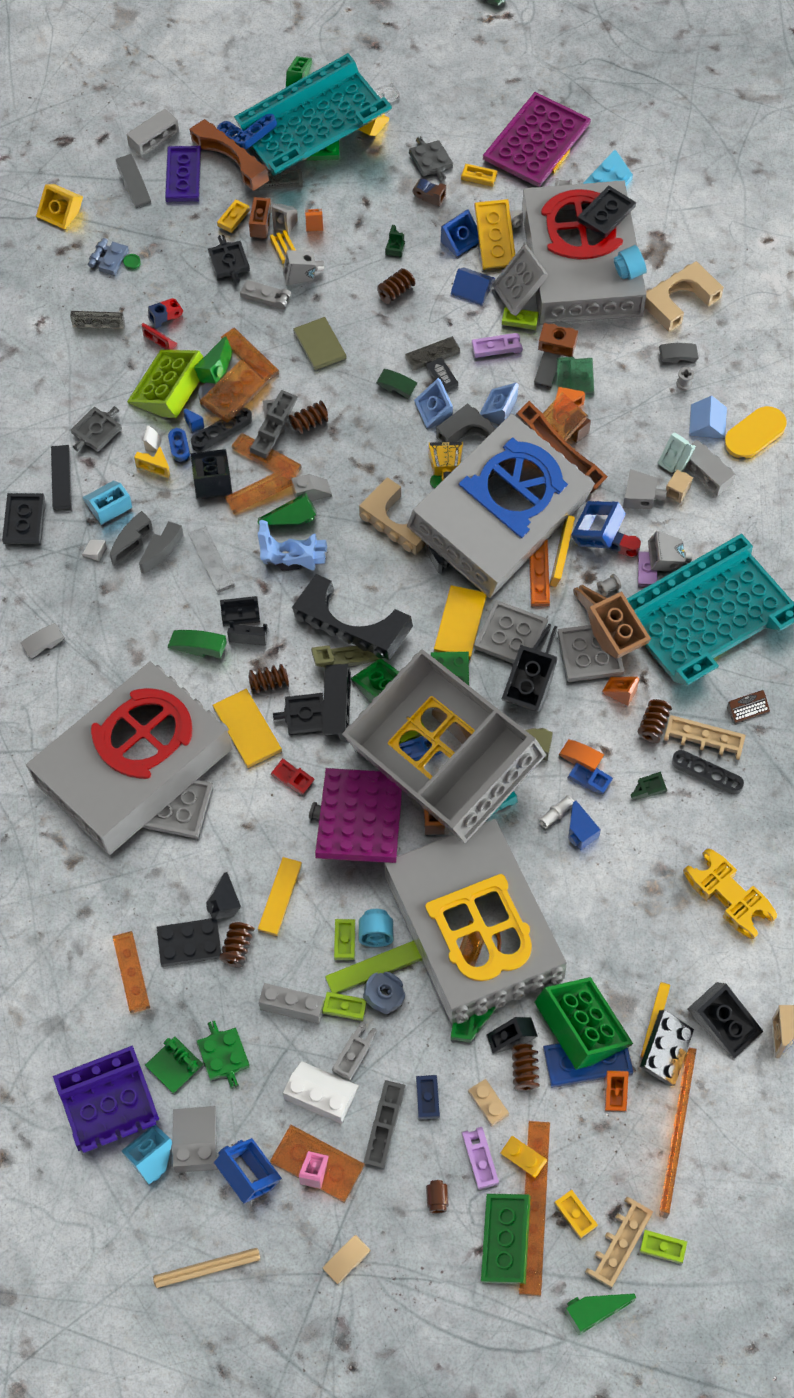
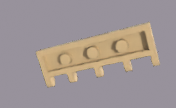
[664,715,746,760]
[585,1197,653,1289]

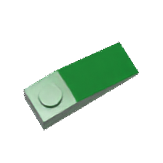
[286,56,312,87]
[194,337,233,384]
[257,493,316,525]
[565,1293,637,1335]

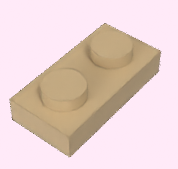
[468,1079,509,1127]

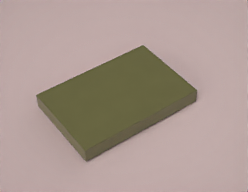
[293,317,347,371]

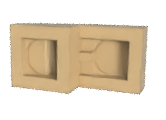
[323,1235,371,1284]

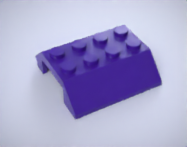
[53,1045,159,1153]

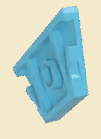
[583,150,633,186]

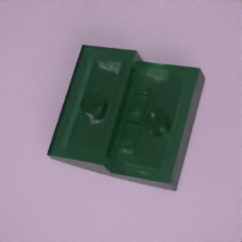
[557,357,595,394]

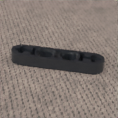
[191,408,252,452]
[672,750,744,795]

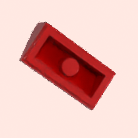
[141,323,177,350]

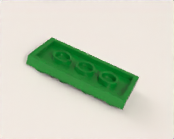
[481,1194,531,1284]

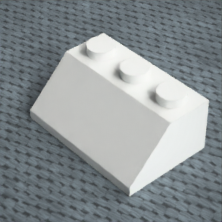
[283,1061,359,1124]

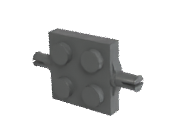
[409,136,453,181]
[71,406,122,452]

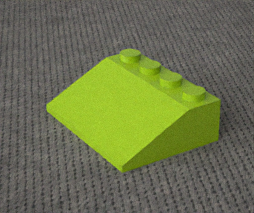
[127,350,204,418]

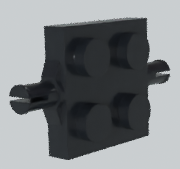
[208,235,250,284]
[273,693,324,734]

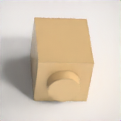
[666,470,693,503]

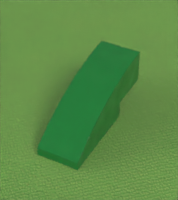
[168,630,227,659]

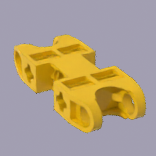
[683,848,777,939]

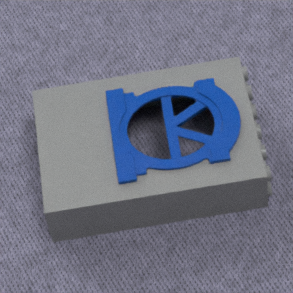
[407,414,595,598]

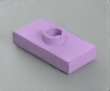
[638,551,657,587]

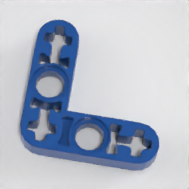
[217,114,277,149]

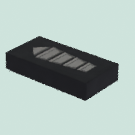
[426,357,458,392]

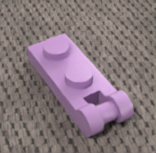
[472,333,523,358]
[461,1127,499,1190]

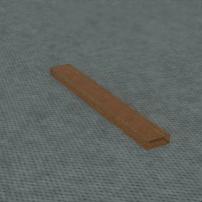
[659,1047,697,1218]
[519,1121,550,1297]

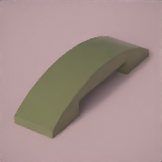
[311,645,380,667]

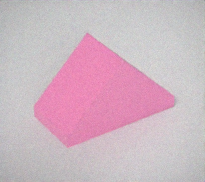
[299,1151,329,1189]

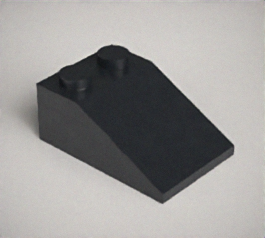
[190,449,232,499]
[687,982,763,1059]

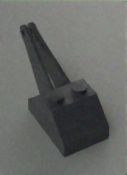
[501,624,558,713]

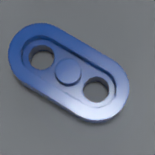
[168,428,190,462]

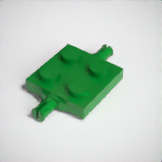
[196,1021,250,1089]

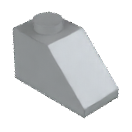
[272,204,298,235]
[291,474,332,501]

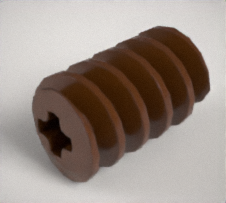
[377,268,416,304]
[289,400,328,434]
[248,664,289,693]
[637,699,672,743]
[219,922,255,968]
[512,1044,540,1091]

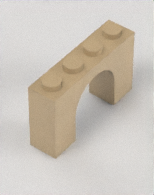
[644,261,724,332]
[359,477,426,555]

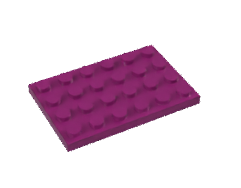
[483,92,591,187]
[315,768,402,863]

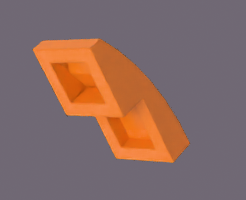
[559,739,604,772]

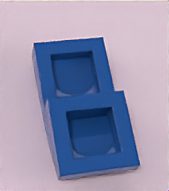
[567,763,613,794]

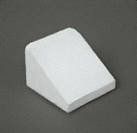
[143,426,162,452]
[82,540,107,562]

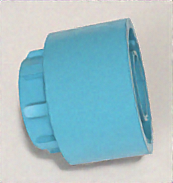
[614,245,647,280]
[358,909,394,947]

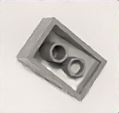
[172,1106,218,1173]

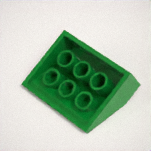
[534,977,633,1070]

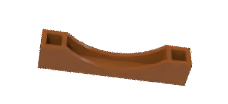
[189,119,269,191]
[515,401,608,493]

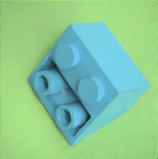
[82,480,133,525]

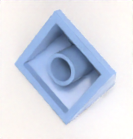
[414,378,453,428]
[480,383,518,425]
[689,396,727,439]

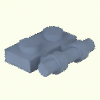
[88,238,129,276]

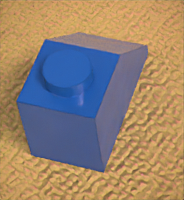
[568,801,601,850]

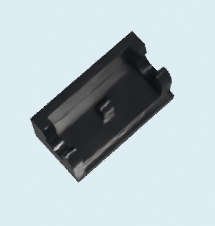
[220,596,260,626]
[227,621,269,646]

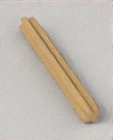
[153,1248,260,1288]

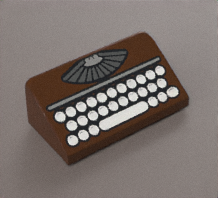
[727,690,770,723]

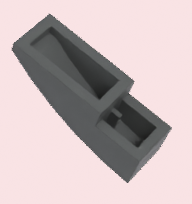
[116,154,151,208]
[110,511,153,566]
[139,521,183,574]

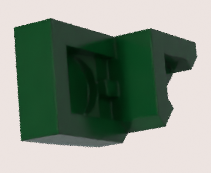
[385,225,405,257]
[631,771,667,800]

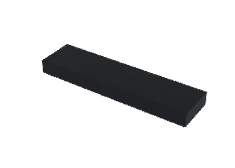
[51,445,72,510]

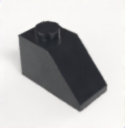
[206,872,241,920]
[486,1017,538,1054]

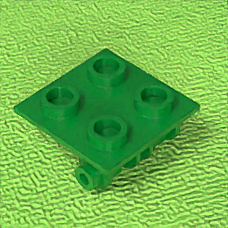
[431,651,469,685]
[145,1036,204,1094]

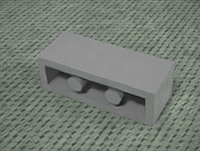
[127,109,179,156]
[686,440,736,496]
[259,983,325,1024]

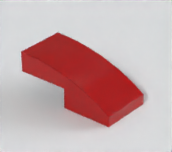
[270,758,315,795]

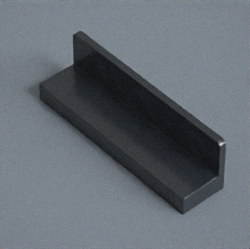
[322,664,351,741]

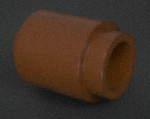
[426,1180,449,1214]

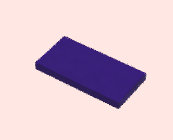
[165,146,201,202]

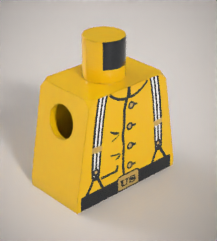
[428,442,463,481]

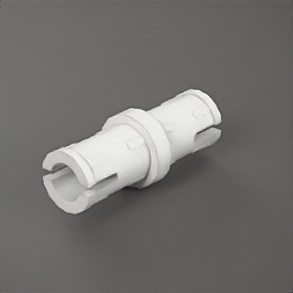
[538,795,574,829]

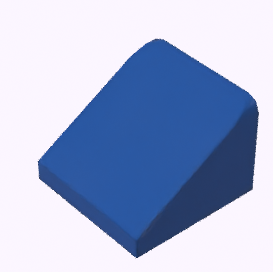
[183,409,204,432]

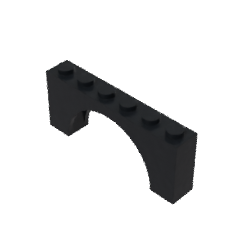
[292,574,413,661]

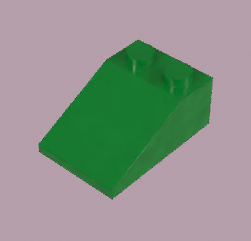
[351,658,399,703]

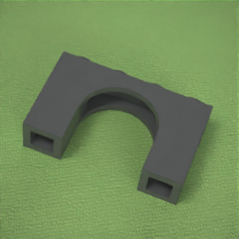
[436,403,515,479]

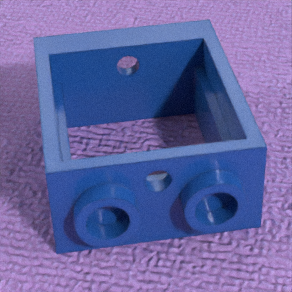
[571,501,626,548]
[213,1138,282,1204]

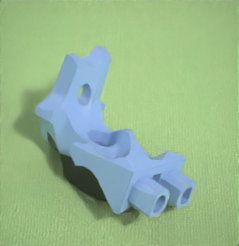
[258,520,327,571]

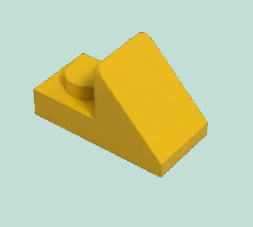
[134,447,170,478]

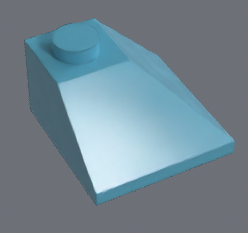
[122,1125,172,1184]

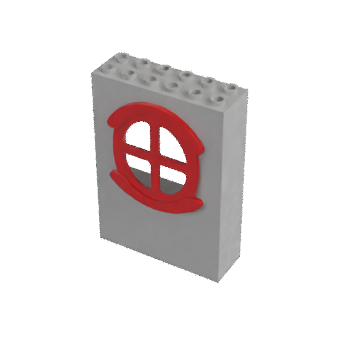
[522,180,646,325]
[26,661,233,855]

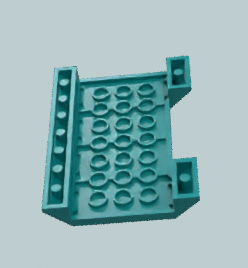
[234,53,392,176]
[627,533,794,685]

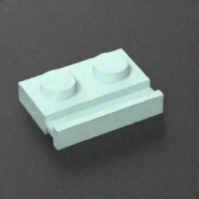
[657,432,696,473]

